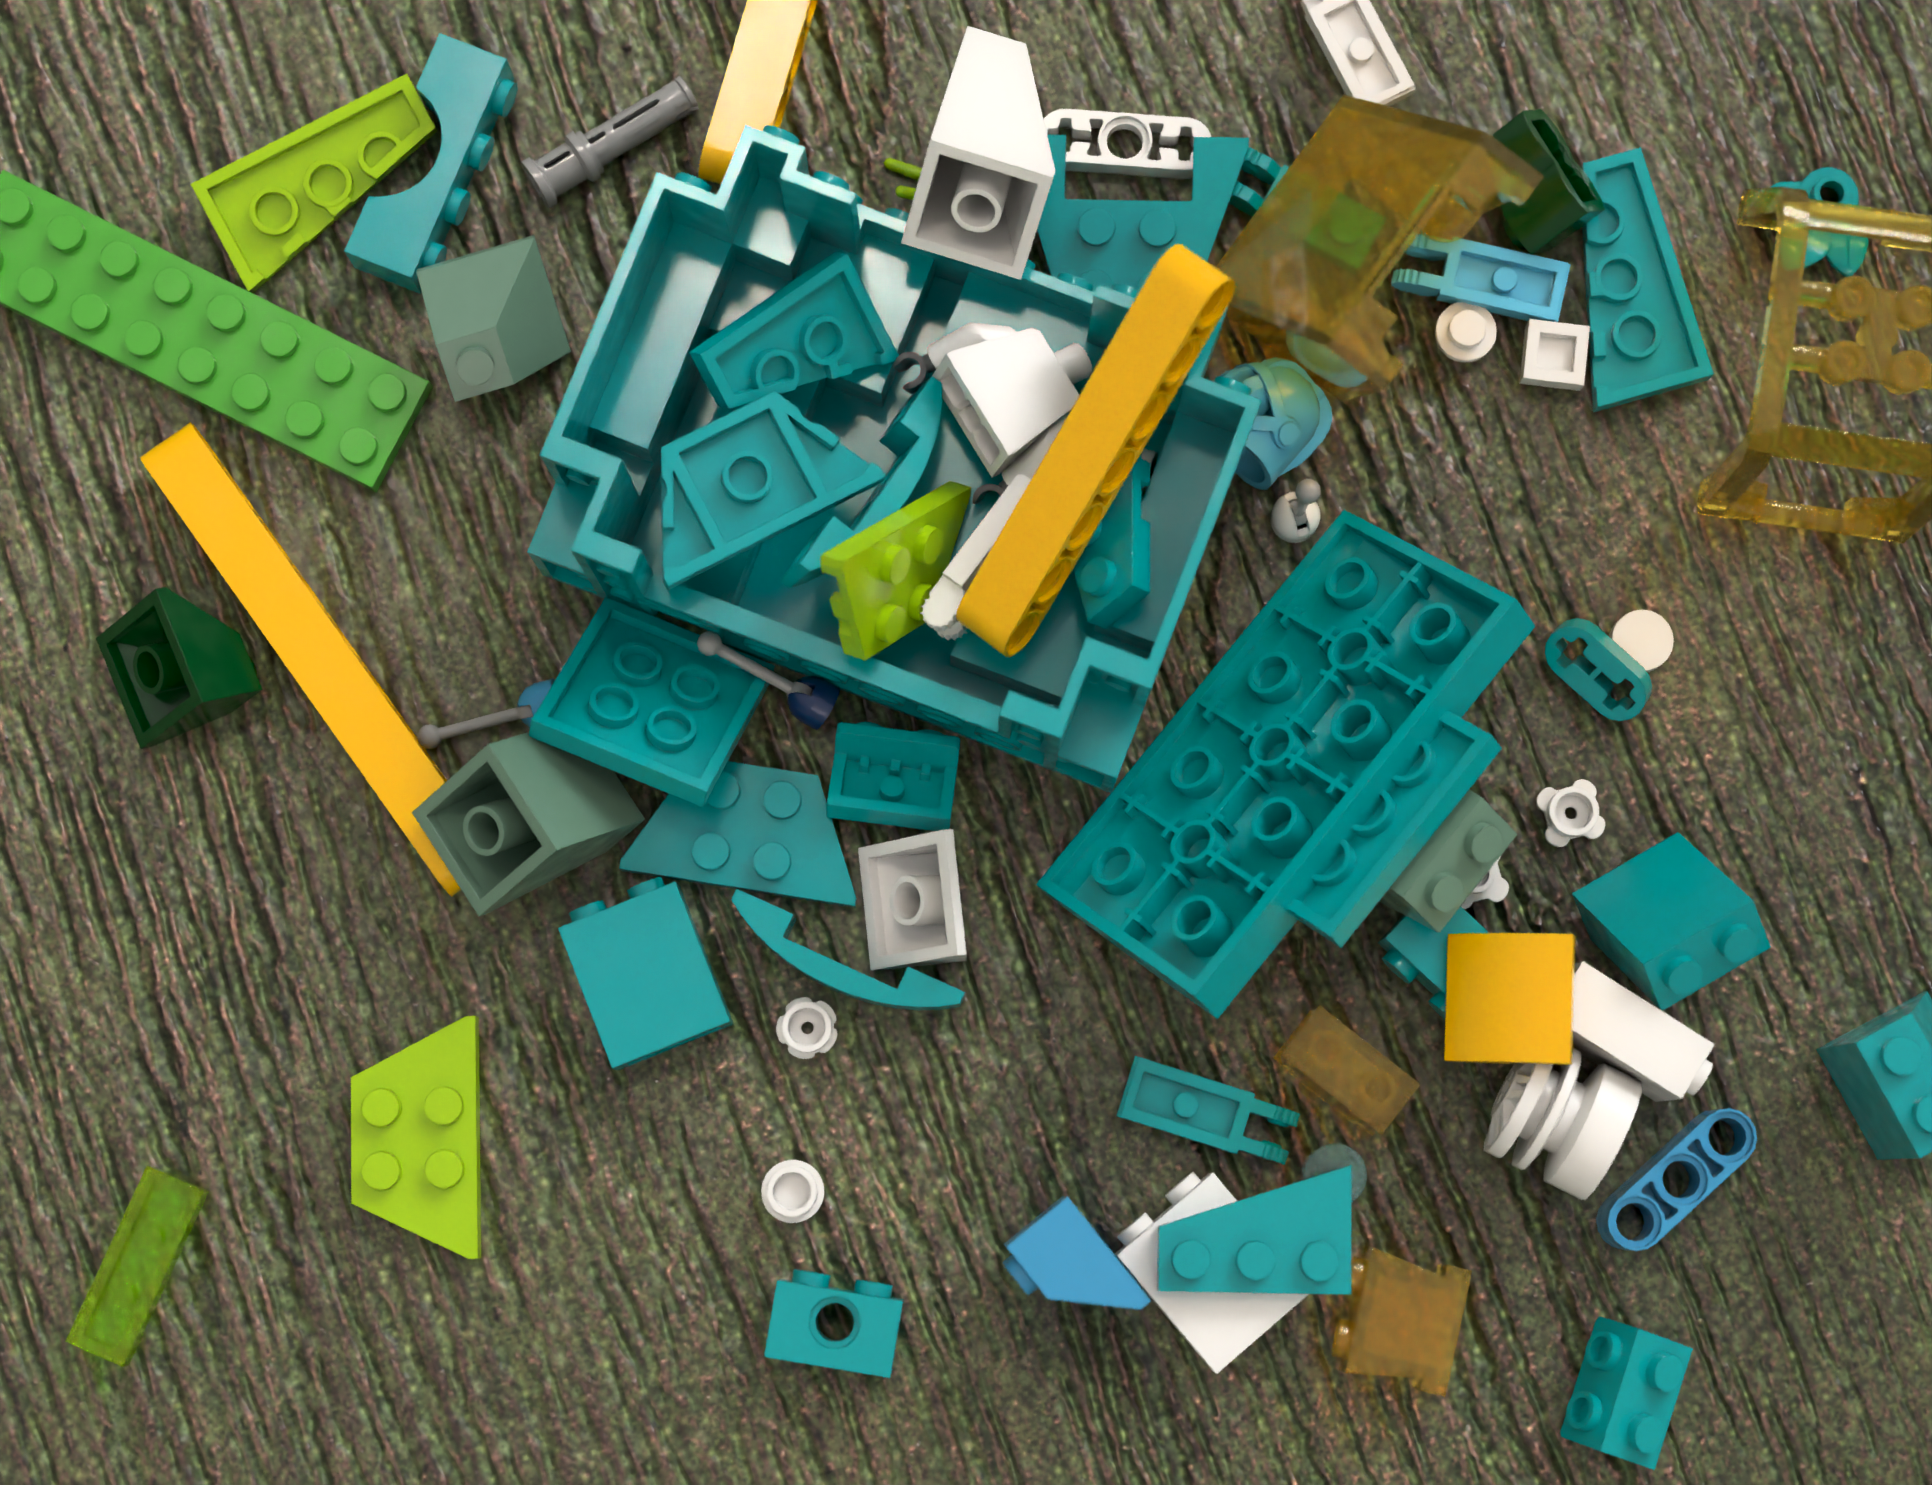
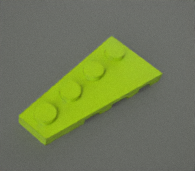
[191,73,437,293]

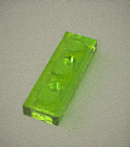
[65,1166,209,1367]

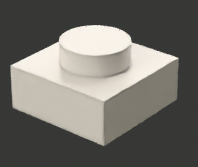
[1519,319,1590,391]

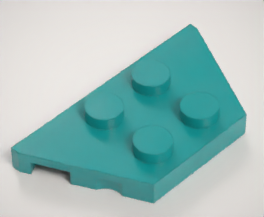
[660,391,886,591]
[619,761,857,908]

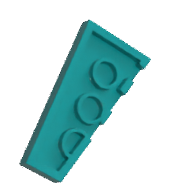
[1581,147,1714,413]

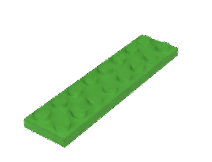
[0,170,433,493]

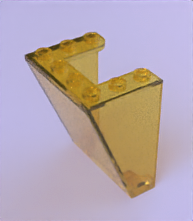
[1215,95,1544,402]

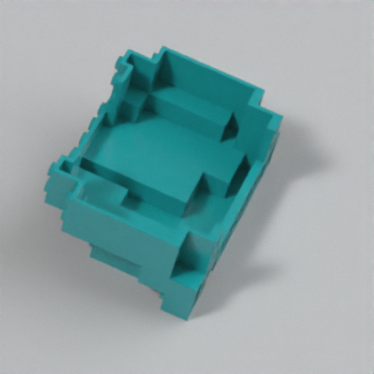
[527,125,1262,793]

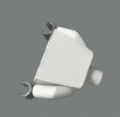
[894,322,1092,504]

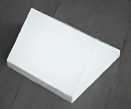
[858,829,967,971]

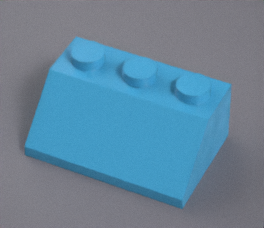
[1002,1196,1151,1309]

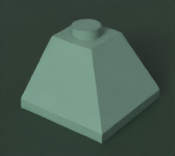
[416,235,571,402]

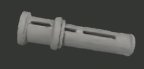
[521,76,699,209]

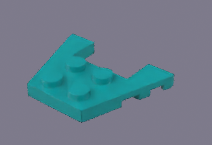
[1037,134,1249,292]

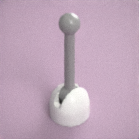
[1270,479,1321,543]

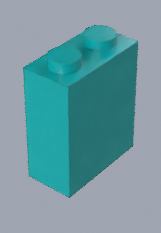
[1572,832,1771,1011]
[558,877,734,1071]

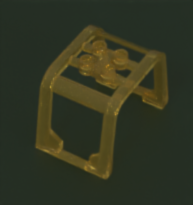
[1697,187,1932,543]

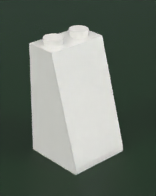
[901,26,1055,280]

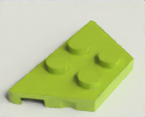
[820,481,971,661]
[351,1016,481,1259]

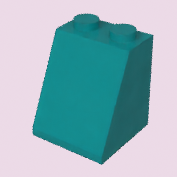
[1816,991,1932,1160]

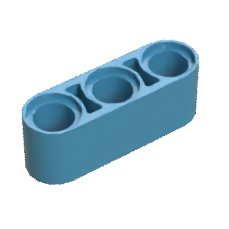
[1596,1108,1757,1251]

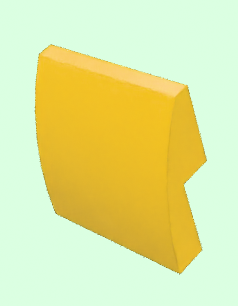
[1444,933,1575,1065]

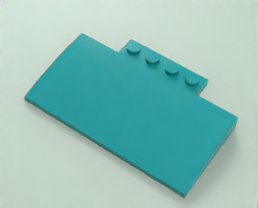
[1036,510,1535,1019]

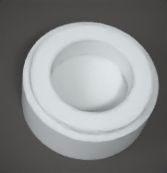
[1609,610,1674,672]

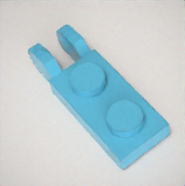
[1391,233,1571,322]

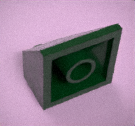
[96,587,263,749]

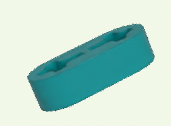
[1545,618,1652,721]

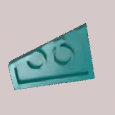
[1073,454,1150,629]

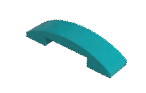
[780,376,942,588]
[731,888,965,1010]

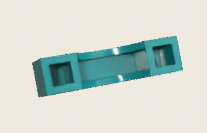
[344,33,518,294]

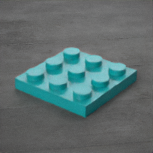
[528,597,775,807]

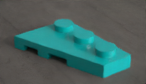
[689,251,899,409]
[1157,1165,1352,1295]

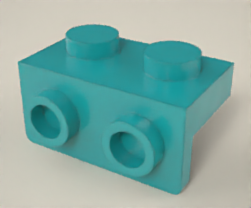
[826,722,961,831]
[1560,1317,1693,1470]

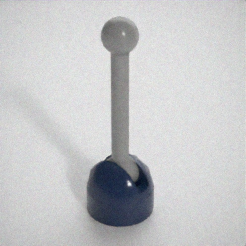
[697,631,840,730]

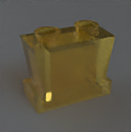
[1271,1005,1421,1137]
[1332,1246,1472,1397]

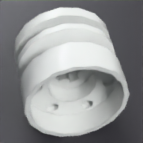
[1484,1048,1642,1200]

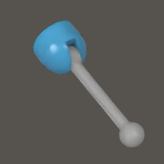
[417,678,555,749]

